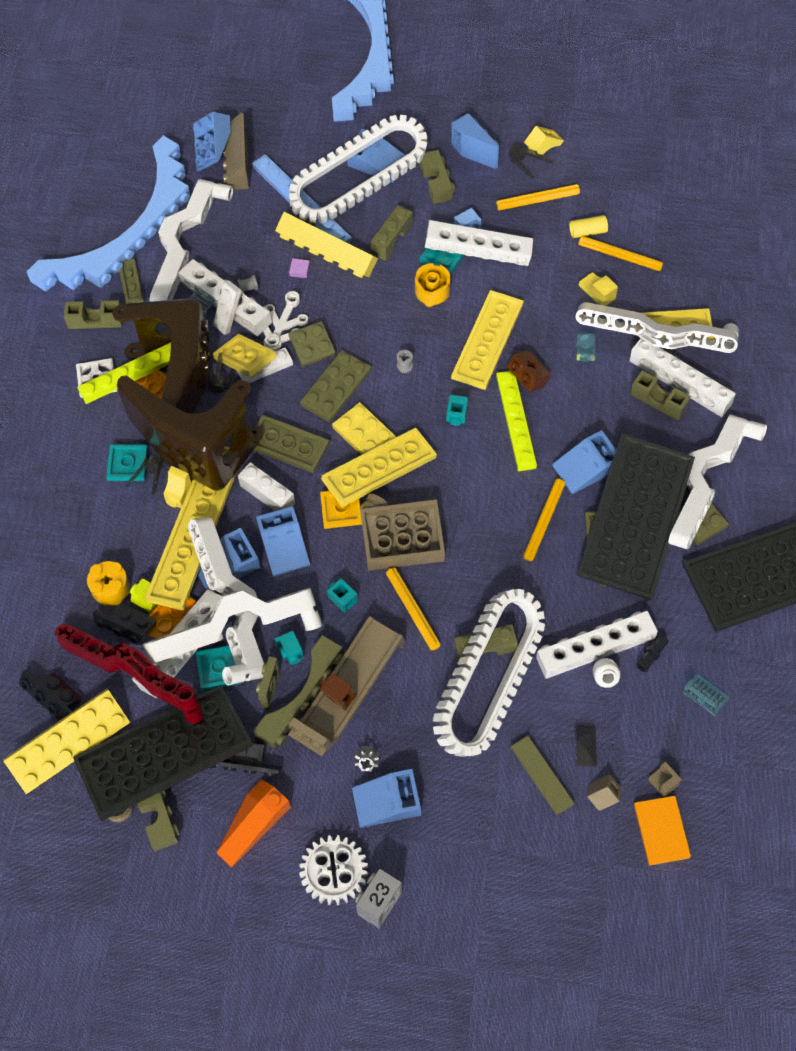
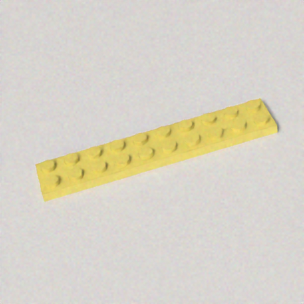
[145,446,237,610]

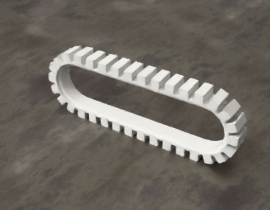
[289,115,427,224]
[433,589,545,757]

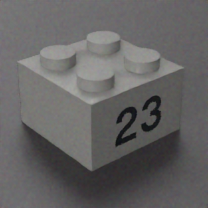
[355,869,402,929]

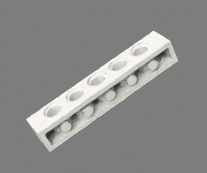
[425,220,533,266]
[178,259,272,336]
[630,338,736,417]
[132,589,221,698]
[536,611,658,679]

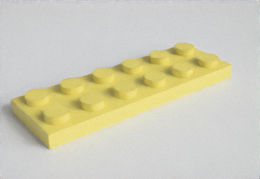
[451,290,524,390]
[321,428,437,507]
[3,689,130,794]

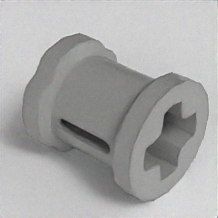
[237,275,258,293]
[397,350,413,373]

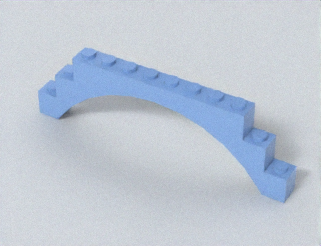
[332,0,394,122]
[27,135,191,292]

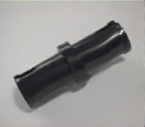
[636,635,668,673]

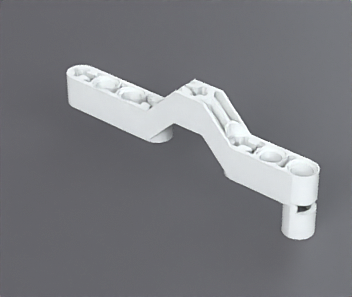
[150,179,233,302]
[576,302,739,353]
[669,415,767,550]
[188,517,264,685]
[143,588,322,663]

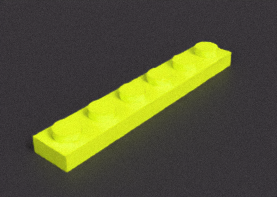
[77,343,171,404]
[496,371,537,471]

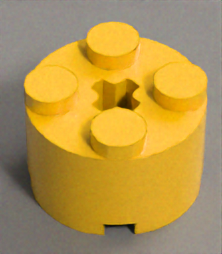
[415,263,450,307]
[87,561,130,606]

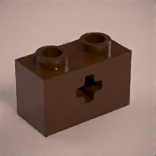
[507,350,552,392]
[320,672,357,711]

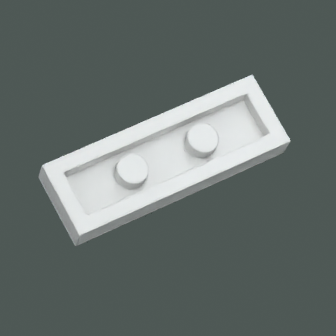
[213,280,242,335]
[236,348,293,383]

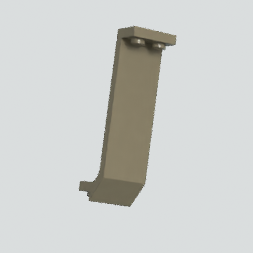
[288,616,406,756]

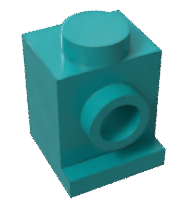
[446,395,468,426]
[327,578,358,614]
[275,631,304,665]

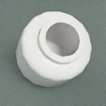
[593,658,620,688]

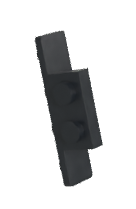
[93,603,156,646]
[19,670,81,721]
[210,742,283,776]

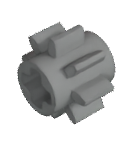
[355,746,380,772]

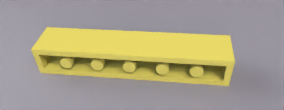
[275,212,378,278]

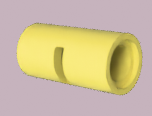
[569,215,608,238]

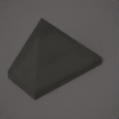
[575,726,597,766]

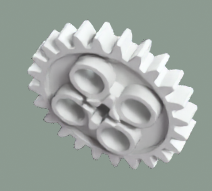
[299,835,368,905]

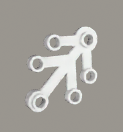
[263,291,308,351]

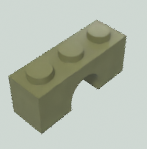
[419,150,455,204]
[371,205,413,261]
[64,300,123,329]
[630,370,691,421]
[454,624,518,661]
[137,790,180,852]

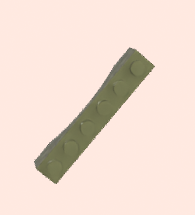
[254,635,344,750]

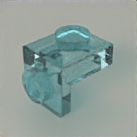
[576,333,596,362]

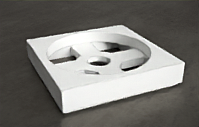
[76,358,117,398]

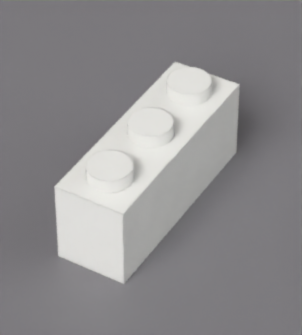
[238,463,295,511]

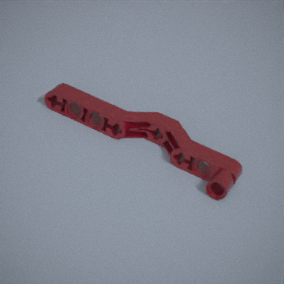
[55,624,203,724]

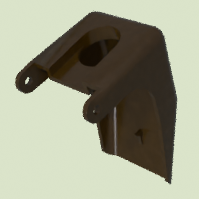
[112,299,210,414]
[117,376,263,491]

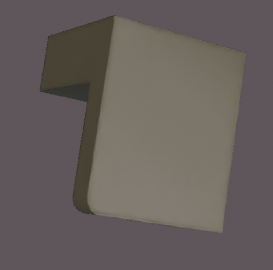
[648,761,682,798]
[587,774,622,811]

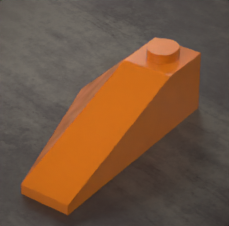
[217,779,291,868]

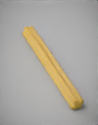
[496,184,580,211]
[579,236,663,271]
[524,478,565,561]
[386,567,441,651]

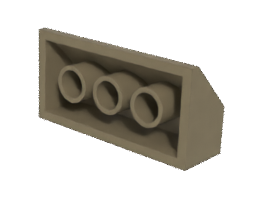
[223,113,249,190]

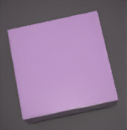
[289,258,310,278]

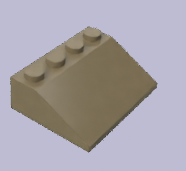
[360,499,445,571]

